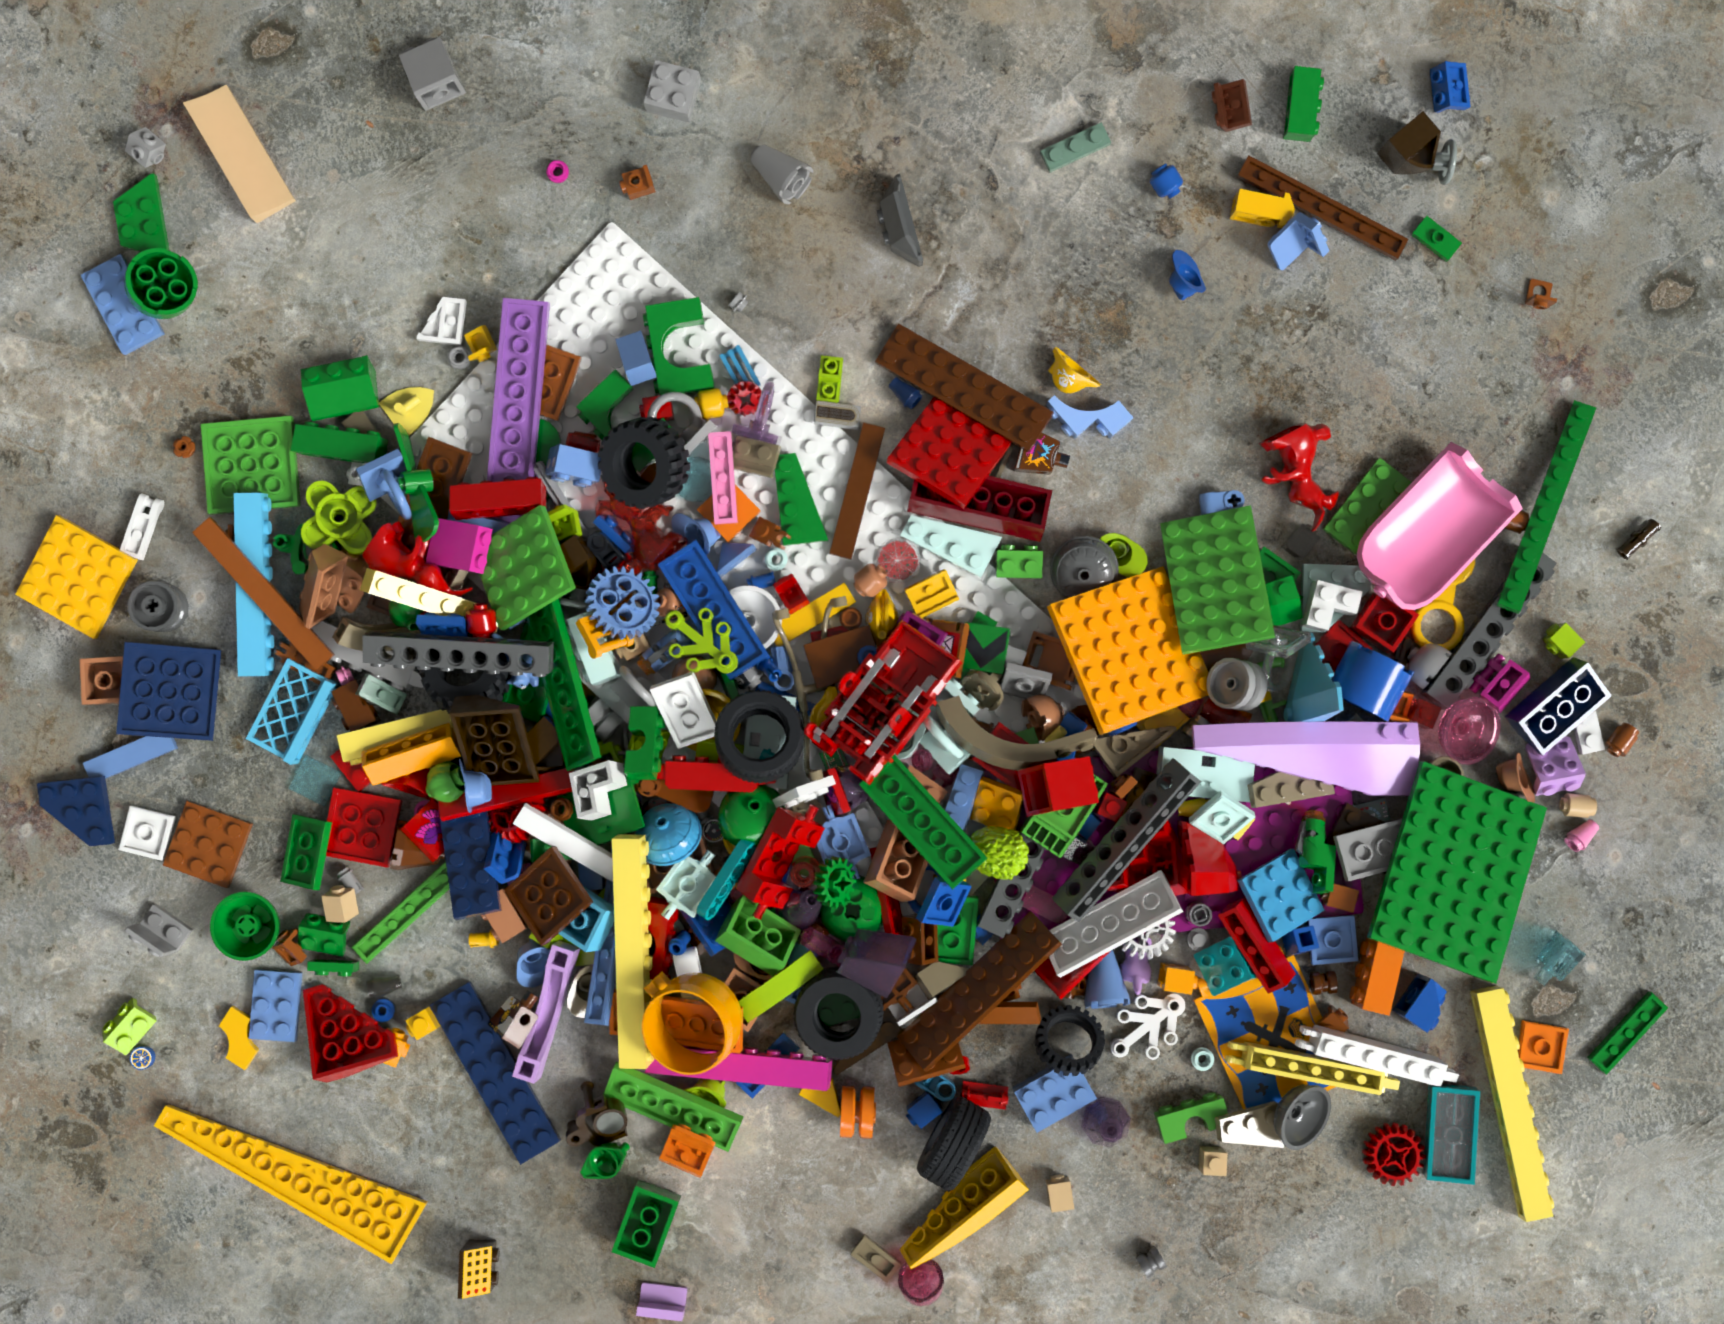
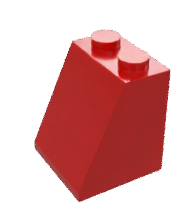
[1018,756,1099,817]

